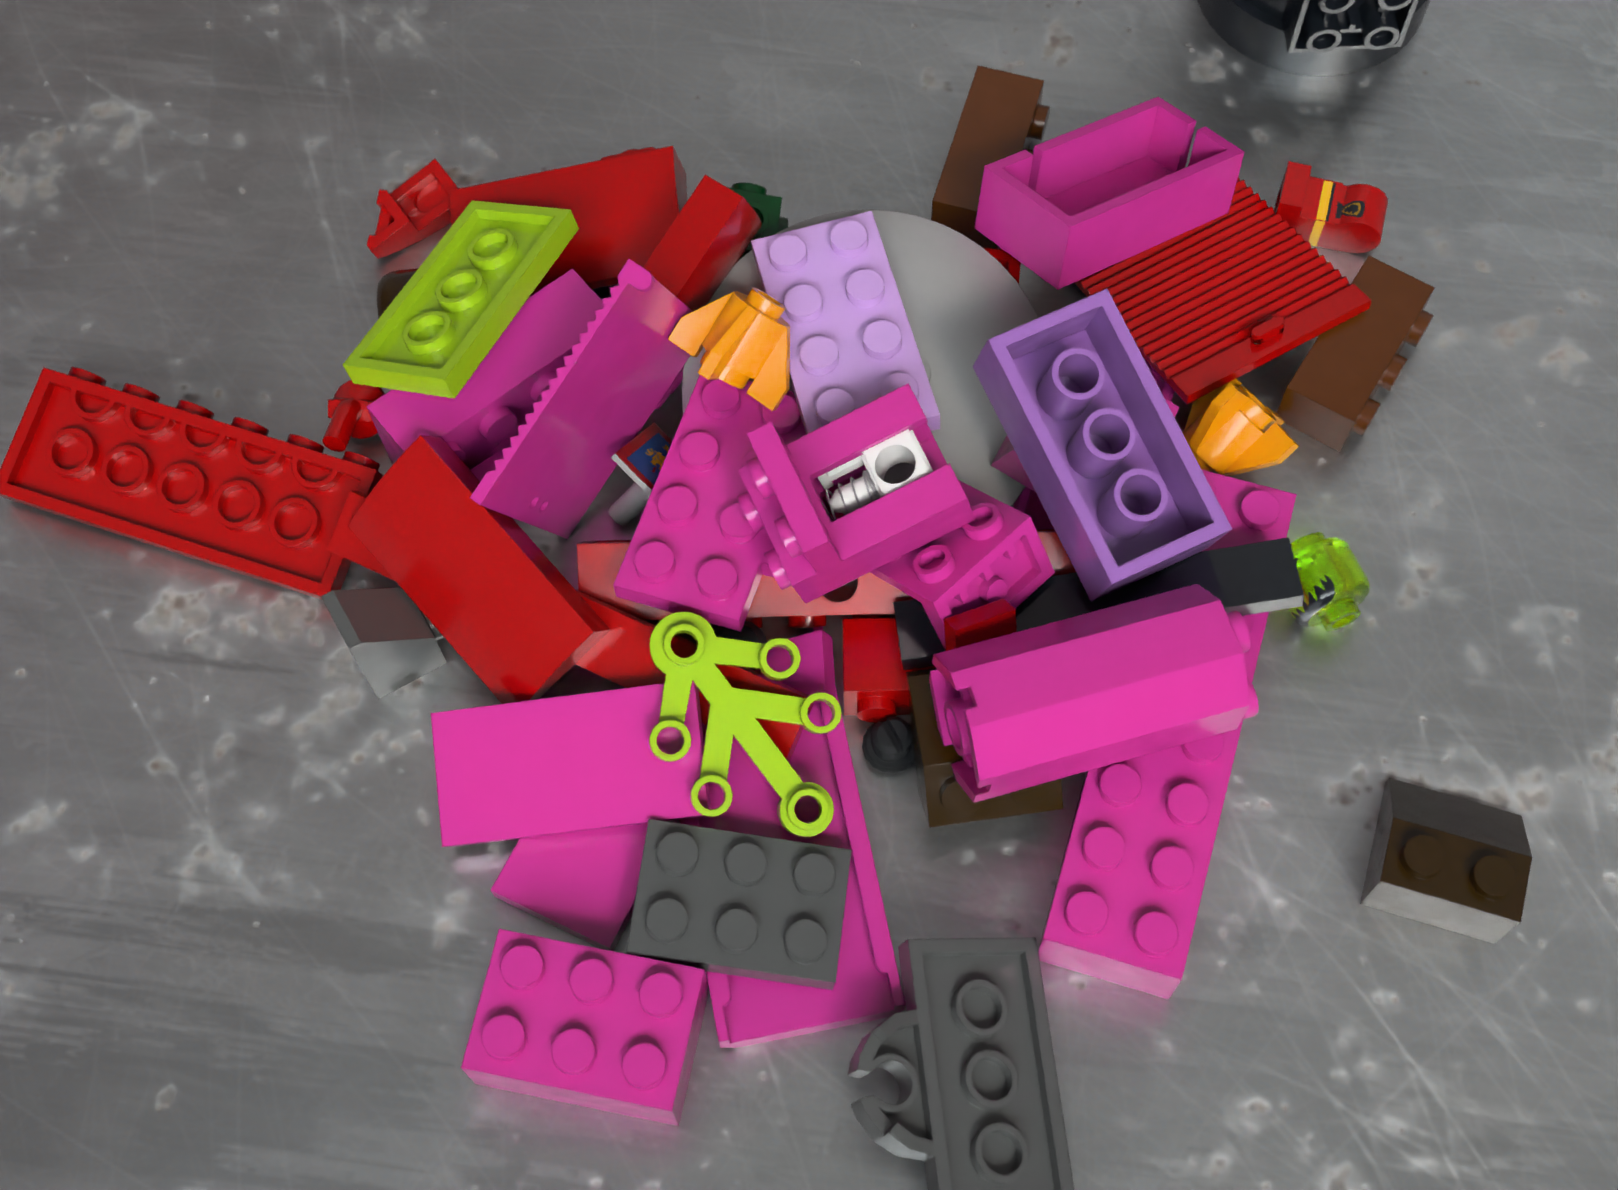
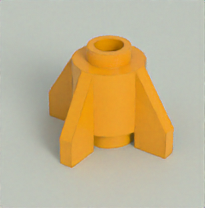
[668,287,790,411]
[1182,378,1299,476]

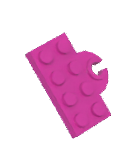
[613,375,845,632]

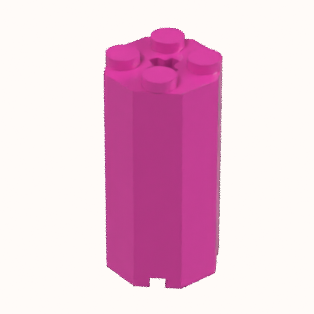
[929,584,1259,803]

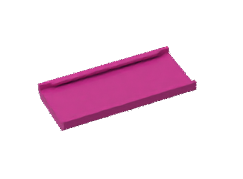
[679,626,905,1048]

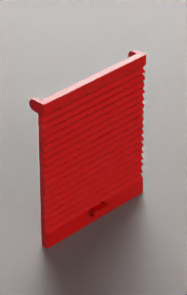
[1074,177,1371,404]

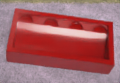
[450,146,687,296]
[643,175,762,311]
[348,435,610,704]

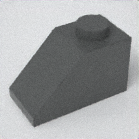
[321,587,447,700]

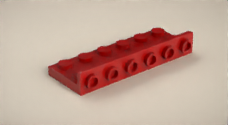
[0,367,383,600]

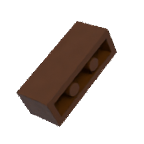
[931,66,1050,249]
[1277,256,1435,452]

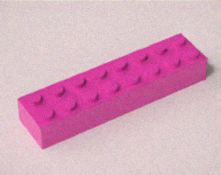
[1038,470,1297,1000]

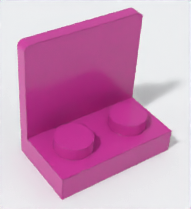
[870,480,1055,648]

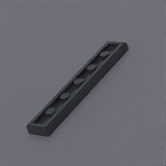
[893,537,1304,670]

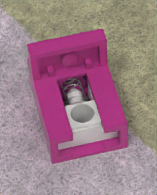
[737,383,975,604]

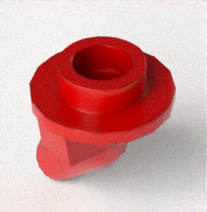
[322,380,385,452]

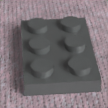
[626,819,852,990]

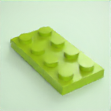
[343,200,579,399]

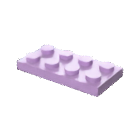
[751,211,940,434]

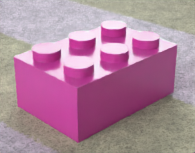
[461,929,710,1126]

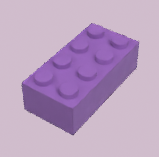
[972,289,1232,602]

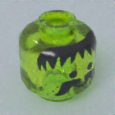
[1289,532,1371,632]

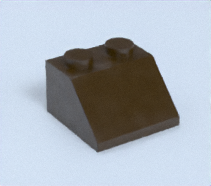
[906,668,1064,828]
[1360,778,1532,944]

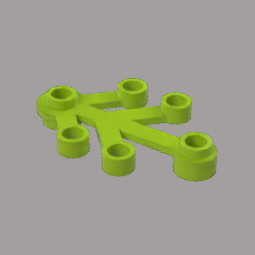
[649,612,842,837]

